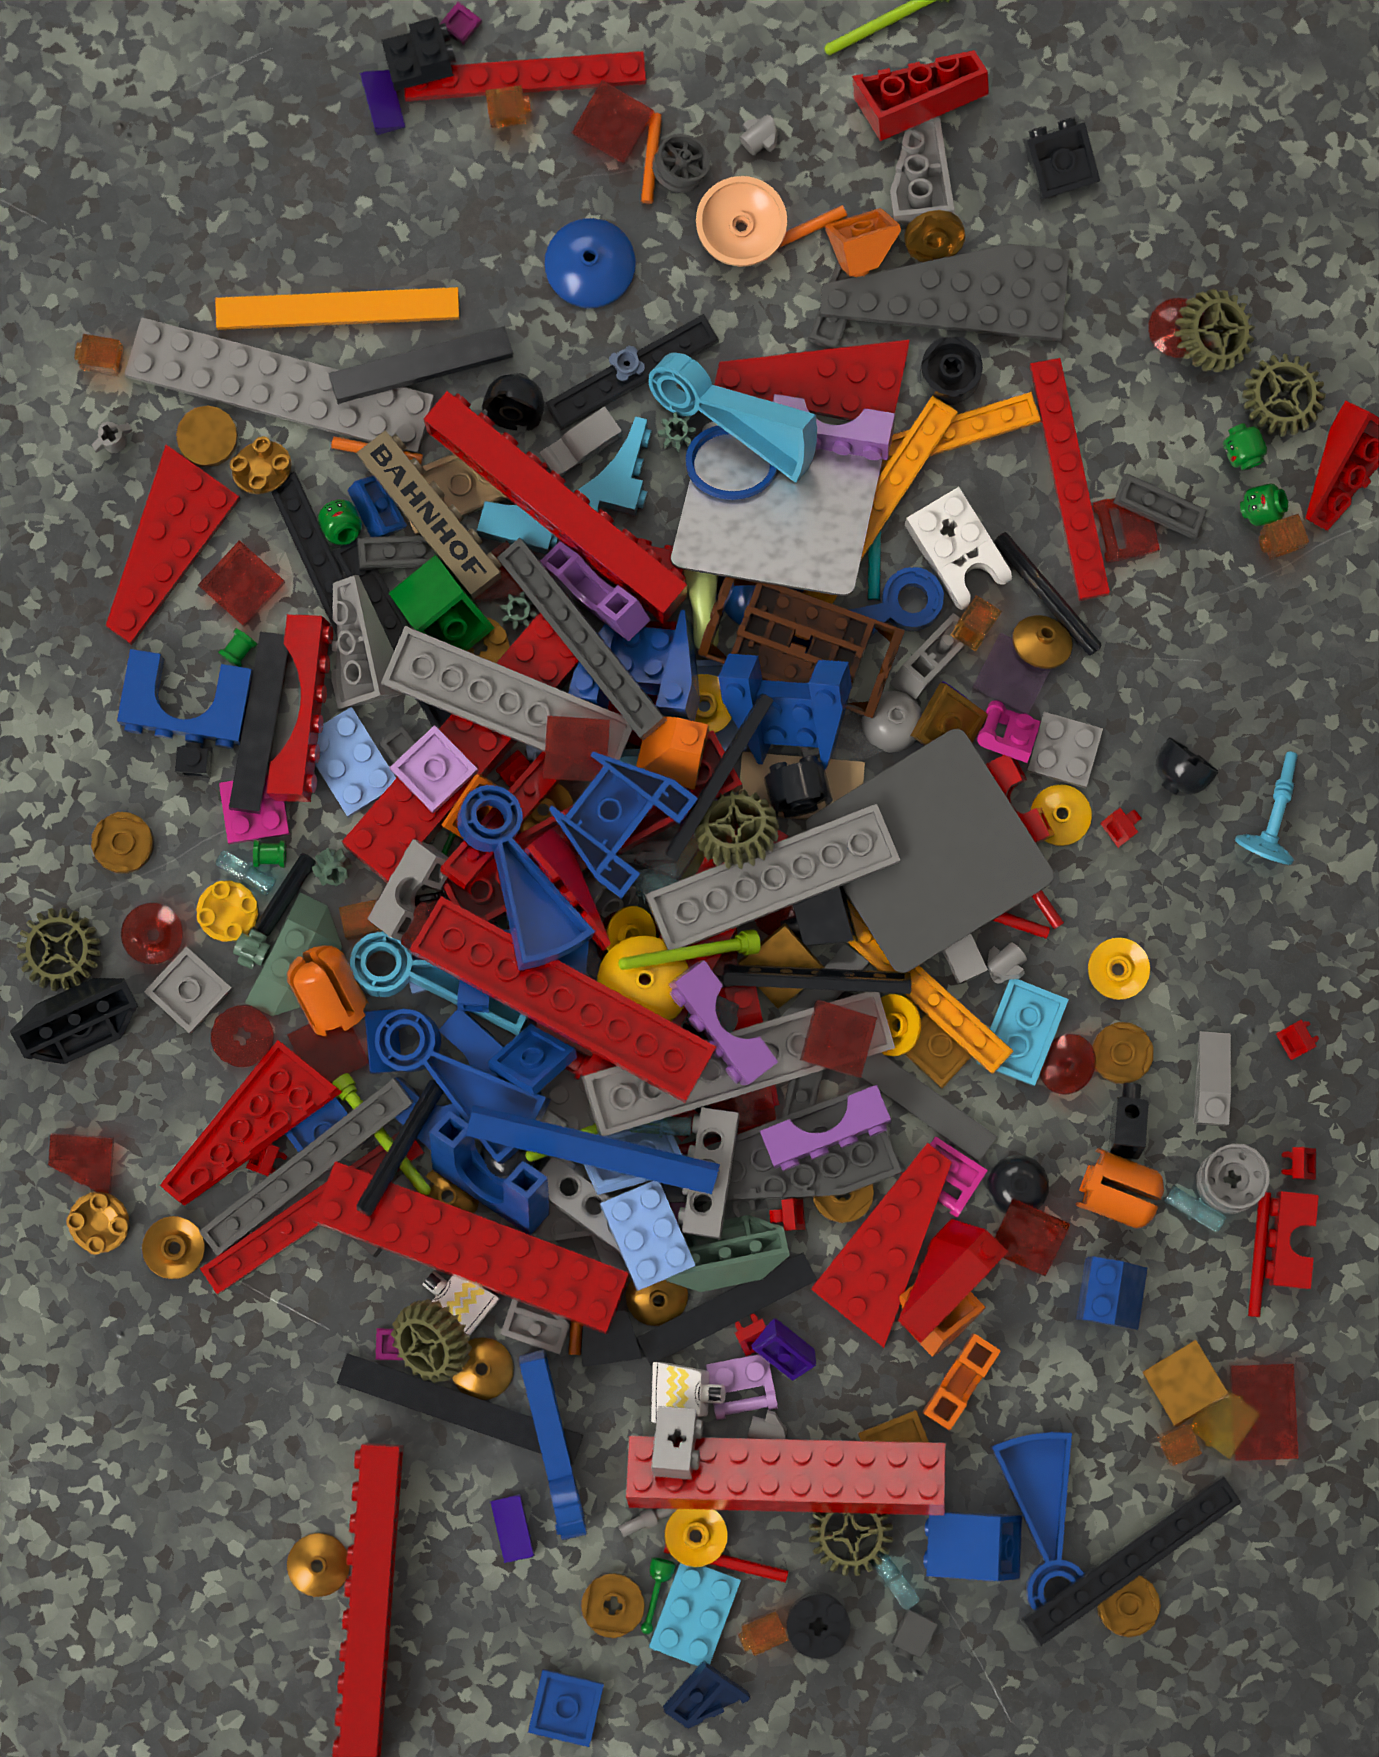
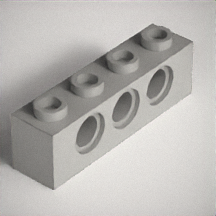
[678,1107,740,1239]
[540,1157,622,1256]

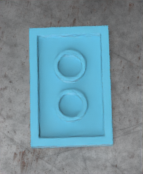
[976,979,1069,1086]
[649,1563,741,1666]

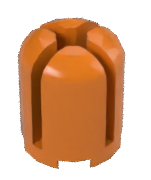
[287,945,369,1036]
[1076,1148,1164,1228]

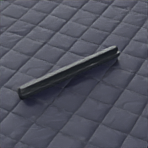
[994,532,1102,656]
[357,1079,444,1216]

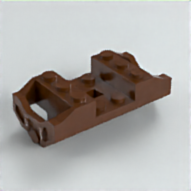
[698,577,905,719]

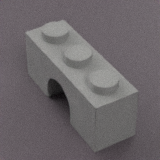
[368,839,448,943]

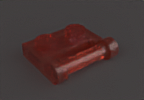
[1092,498,1160,563]

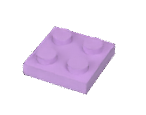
[390,725,478,814]

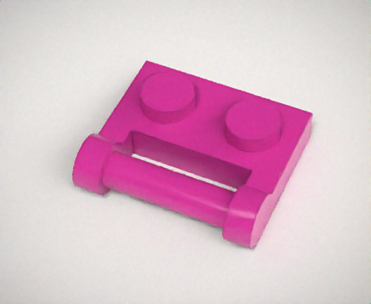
[977,700,1041,763]
[930,1136,988,1217]

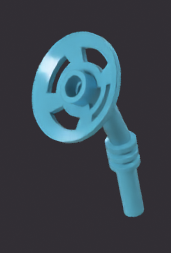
[1235,752,1298,865]

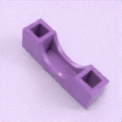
[773,394,895,460]
[540,541,650,641]
[668,960,778,1085]
[760,1085,891,1171]

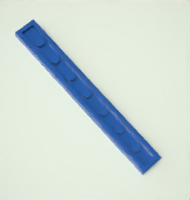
[466,1105,720,1195]

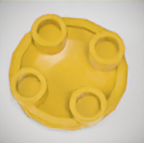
[196,880,258,942]

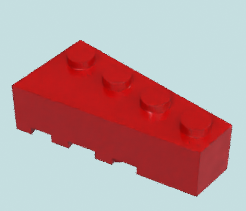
[852,50,989,141]

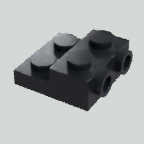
[381,17,456,91]
[1023,117,1100,199]

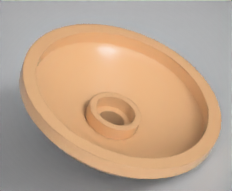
[696,176,787,267]

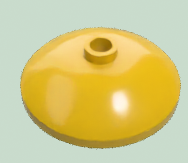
[597,936,689,1021]

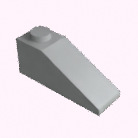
[889,613,976,700]
[1193,1031,1231,1127]

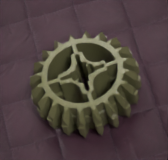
[1174,289,1255,372]
[1242,354,1326,437]
[694,789,779,870]
[17,908,101,991]
[391,1298,472,1383]
[809,1512,893,1576]

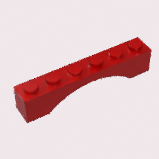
[266,614,333,802]

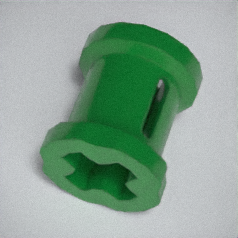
[218,628,258,667]
[253,840,287,868]

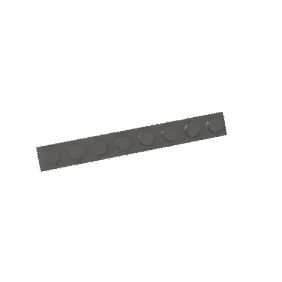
[497,537,667,740]
[199,1078,414,1256]

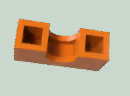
[922,1333,1001,1431]

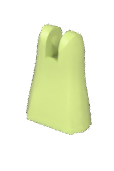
[683,570,719,649]

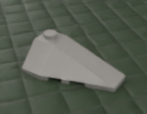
[890,116,955,226]
[332,575,403,710]

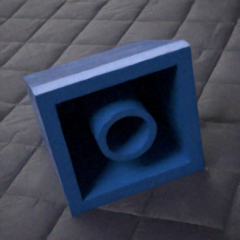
[1076,1256,1148,1330]
[924,1512,1022,1581]

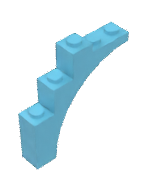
[477,417,652,554]

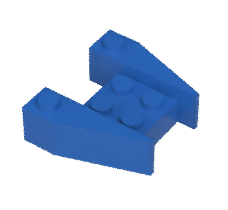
[568,610,700,721]
[718,654,852,770]
[549,752,698,898]

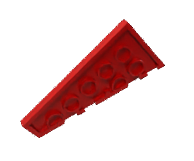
[714,340,910,422]
[106,444,240,645]
[160,1040,342,1206]
[811,1142,952,1348]

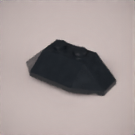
[10,978,138,1064]

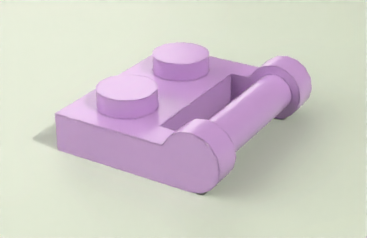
[706,1354,778,1420]

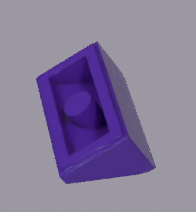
[360,70,406,135]
[752,1318,816,1381]
[490,1494,535,1563]

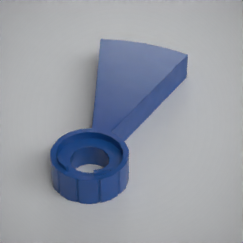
[790,567,944,653]
[457,785,595,971]
[375,1009,551,1164]
[519,1349,587,1540]
[990,1432,1084,1610]

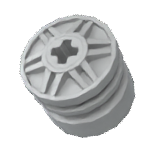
[1196,1144,1270,1214]

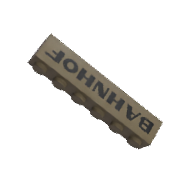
[357,430,502,600]

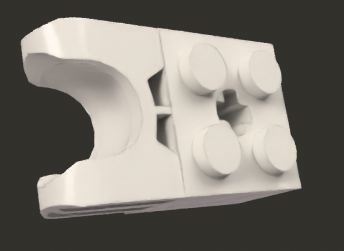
[905,487,1012,610]

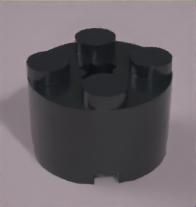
[919,337,983,406]
[764,755,833,818]
[786,1592,850,1659]

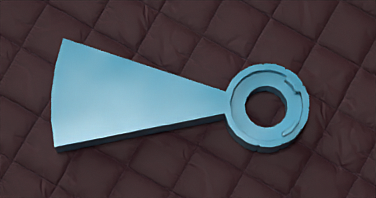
[648,353,817,483]
[350,931,528,1035]

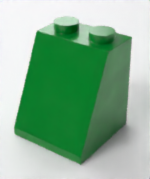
[388,555,495,651]

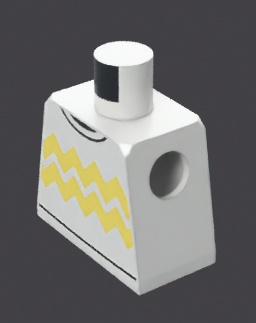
[422,1271,500,1335]
[651,1362,725,1423]

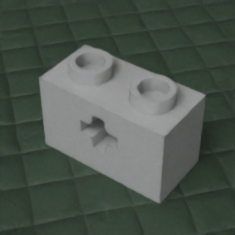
[651,1406,703,1480]

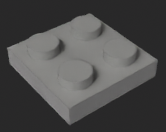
[1026,712,1103,789]
[144,946,233,1034]

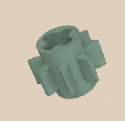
[658,412,696,453]
[500,592,538,631]
[312,848,352,887]
[233,929,271,969]

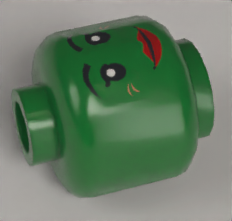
[1223,423,1268,471]
[1240,484,1288,526]
[318,499,362,545]

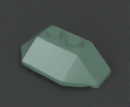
[245,892,342,1017]
[666,1215,790,1292]

